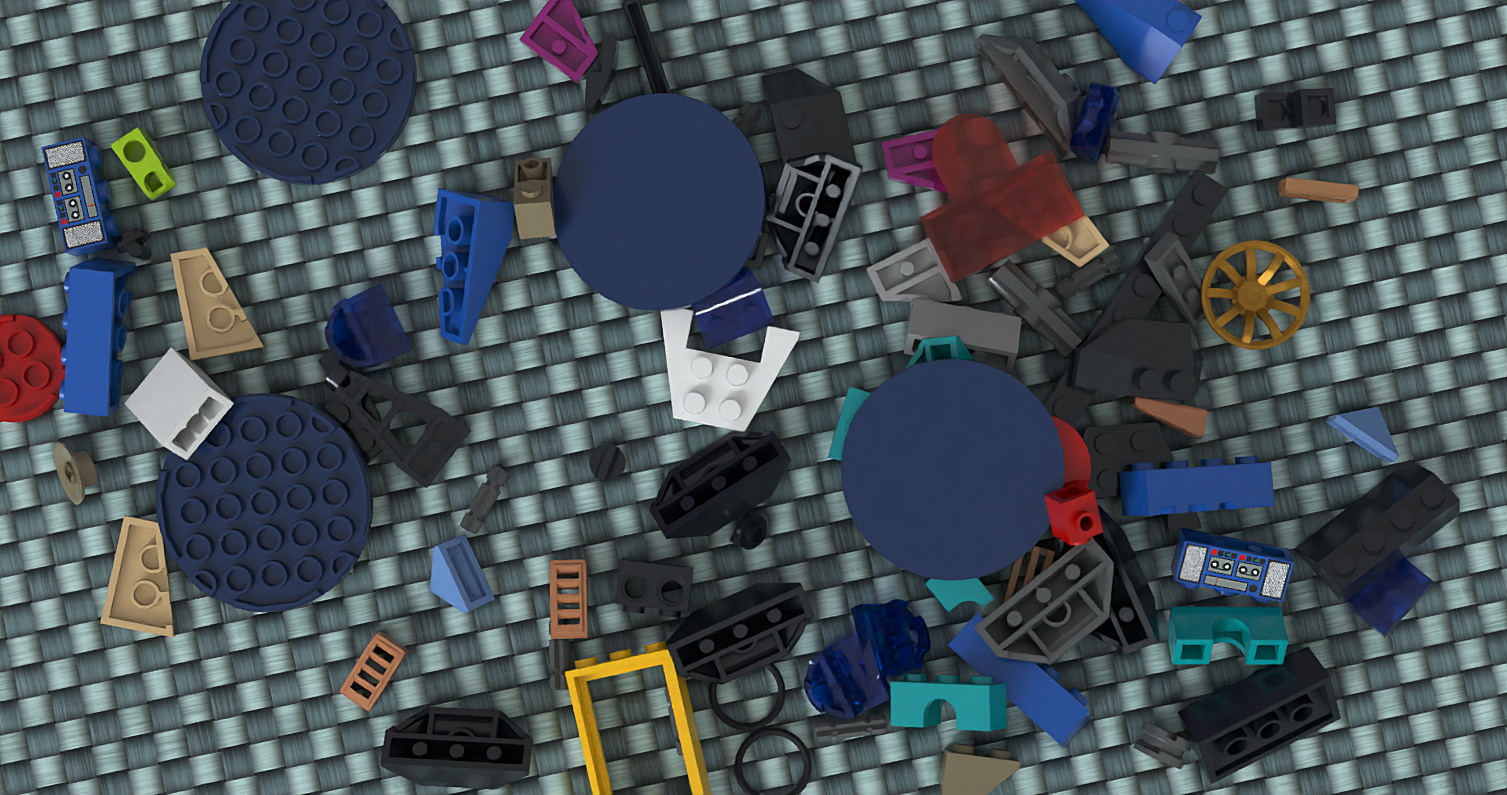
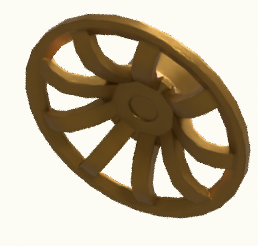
[1201,240,1310,350]

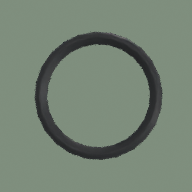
[709,663,785,731]
[734,728,812,795]

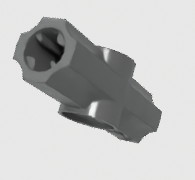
[1105,130,1219,174]
[986,259,1087,357]

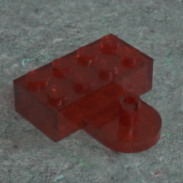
[920,114,1087,284]

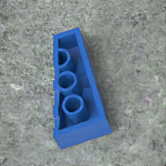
[59,258,136,417]
[1119,456,1274,516]
[948,612,1092,748]

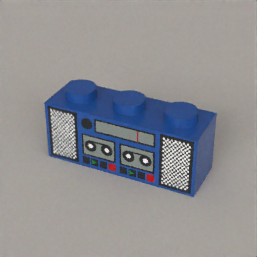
[41,137,120,257]
[1171,527,1294,603]

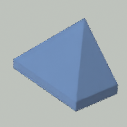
[1325,407,1399,463]
[430,534,495,614]

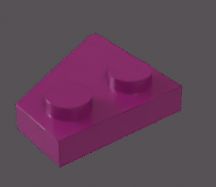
[519,0,599,84]
[880,126,967,197]

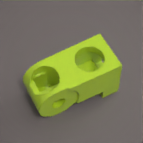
[110,127,177,201]

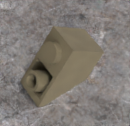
[514,158,556,239]
[939,743,1020,795]

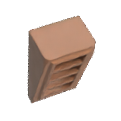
[1129,397,1208,439]
[550,559,588,639]
[339,631,410,712]

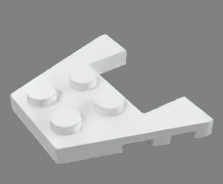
[661,309,800,432]

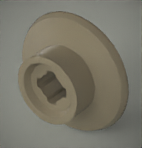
[54,442,97,505]

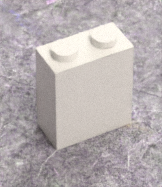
[124,347,234,460]

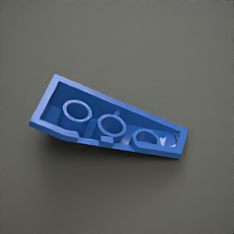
[1074,0,1202,85]
[434,188,515,345]

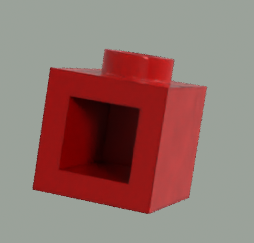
[1044,482,1103,545]

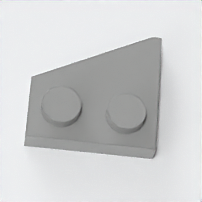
[866,236,963,302]

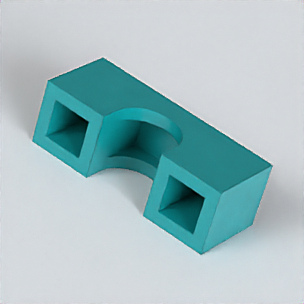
[1167,606,1288,665]
[890,673,1007,731]

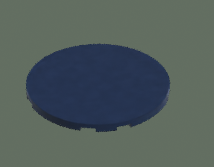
[200,0,417,185]
[553,93,767,312]
[841,358,1065,581]
[156,393,374,612]

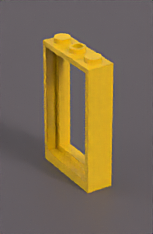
[565,641,712,795]

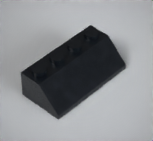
[1295,460,1460,604]
[1178,646,1341,784]

